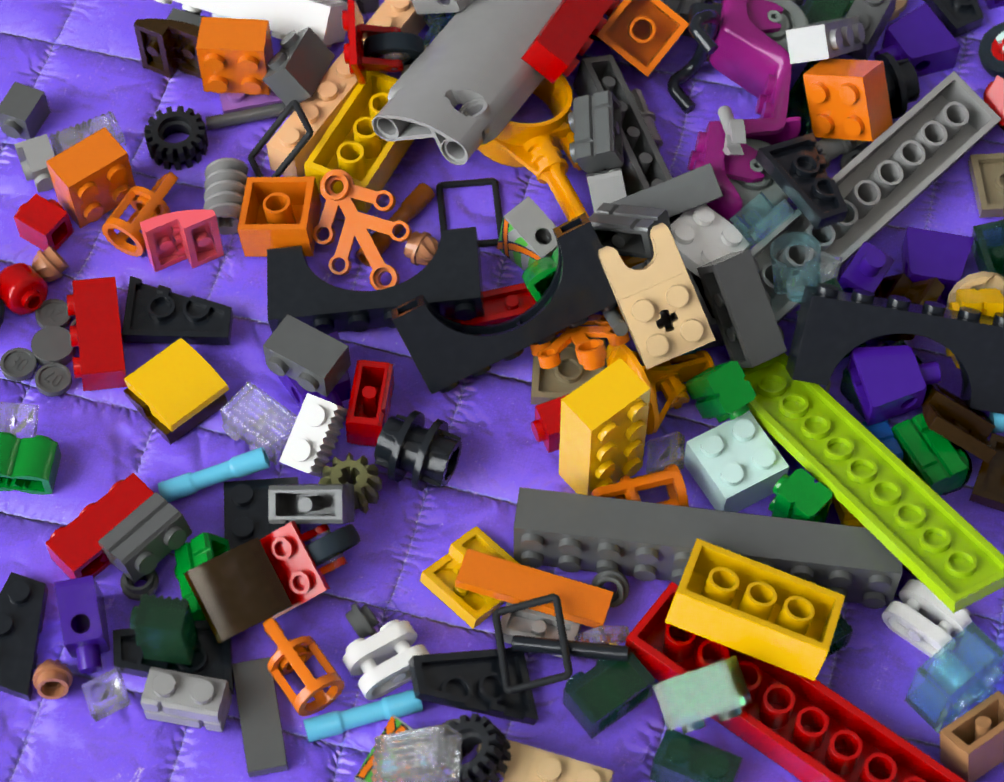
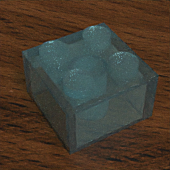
[905,622,1004,734]

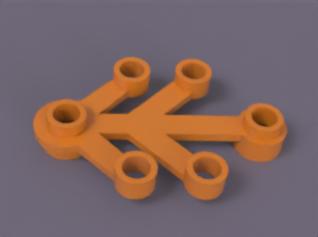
[313,169,412,290]
[530,314,630,370]

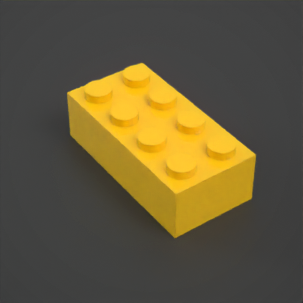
[304,71,414,213]
[559,358,651,495]
[665,538,845,681]

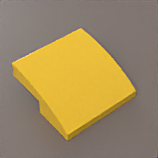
[124,338,229,432]
[420,526,520,629]

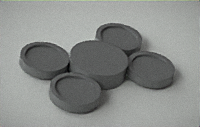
[0,299,76,397]

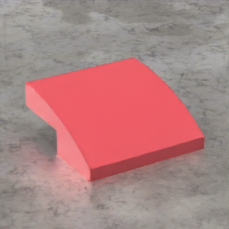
[140,209,224,272]

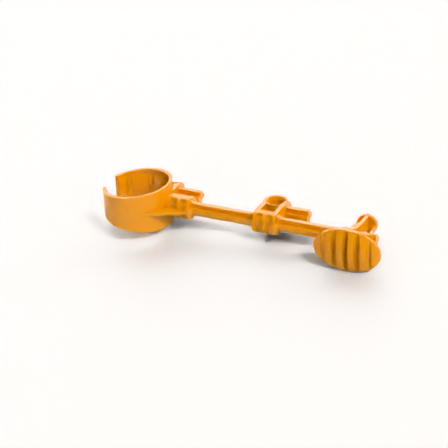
[477,75,715,435]

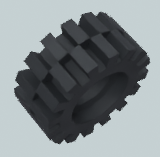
[144,106,208,170]
[432,714,511,782]

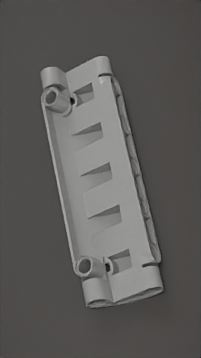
[372,0,562,165]

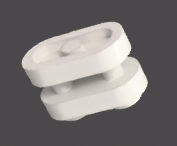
[882,579,973,661]
[342,619,430,700]

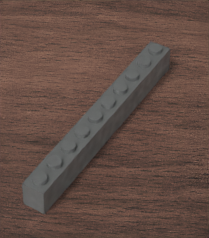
[573,55,725,349]

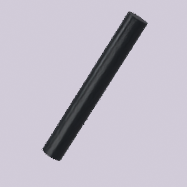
[512,635,630,662]

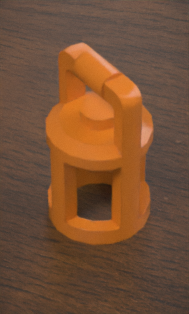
[102,172,178,257]
[591,464,689,507]
[262,617,345,716]

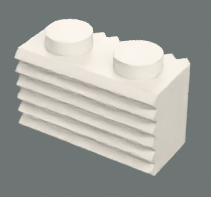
[279,393,348,477]

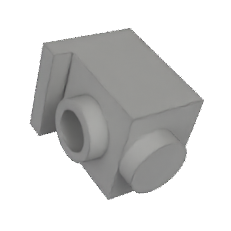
[14,134,55,193]

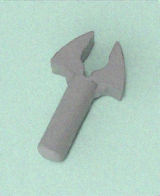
[718,106,746,155]

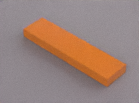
[455,548,614,630]

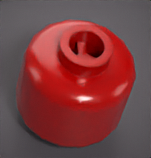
[0,263,48,315]

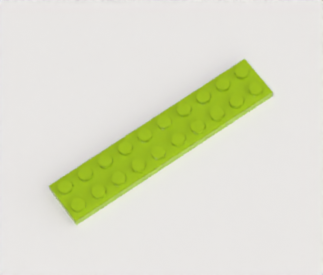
[742,353,1004,613]

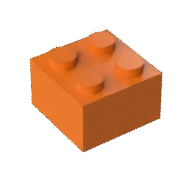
[596,0,689,77]
[196,17,274,95]
[803,58,893,142]
[46,127,136,228]
[237,176,322,257]

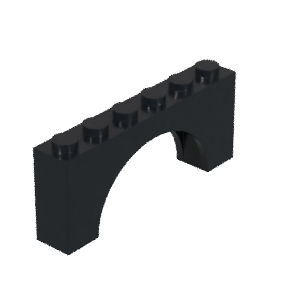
[390,213,618,394]
[267,227,485,335]
[786,283,1004,414]

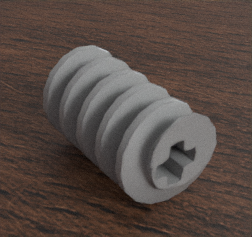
[203,158,248,235]

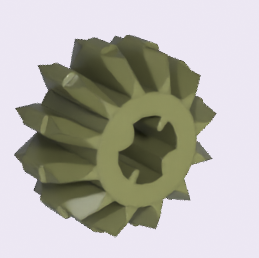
[318,452,382,514]

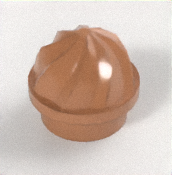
[404,231,439,265]
[32,246,69,282]
[33,659,73,699]

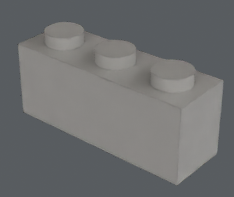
[786,15,865,64]

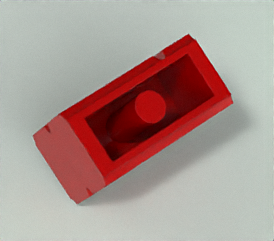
[345,359,394,447]

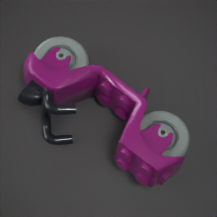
[667,0,809,225]

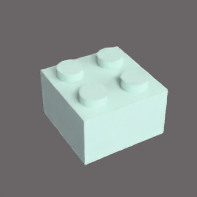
[683,411,789,513]

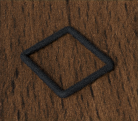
[248,100,313,177]
[436,178,503,247]
[492,594,573,694]

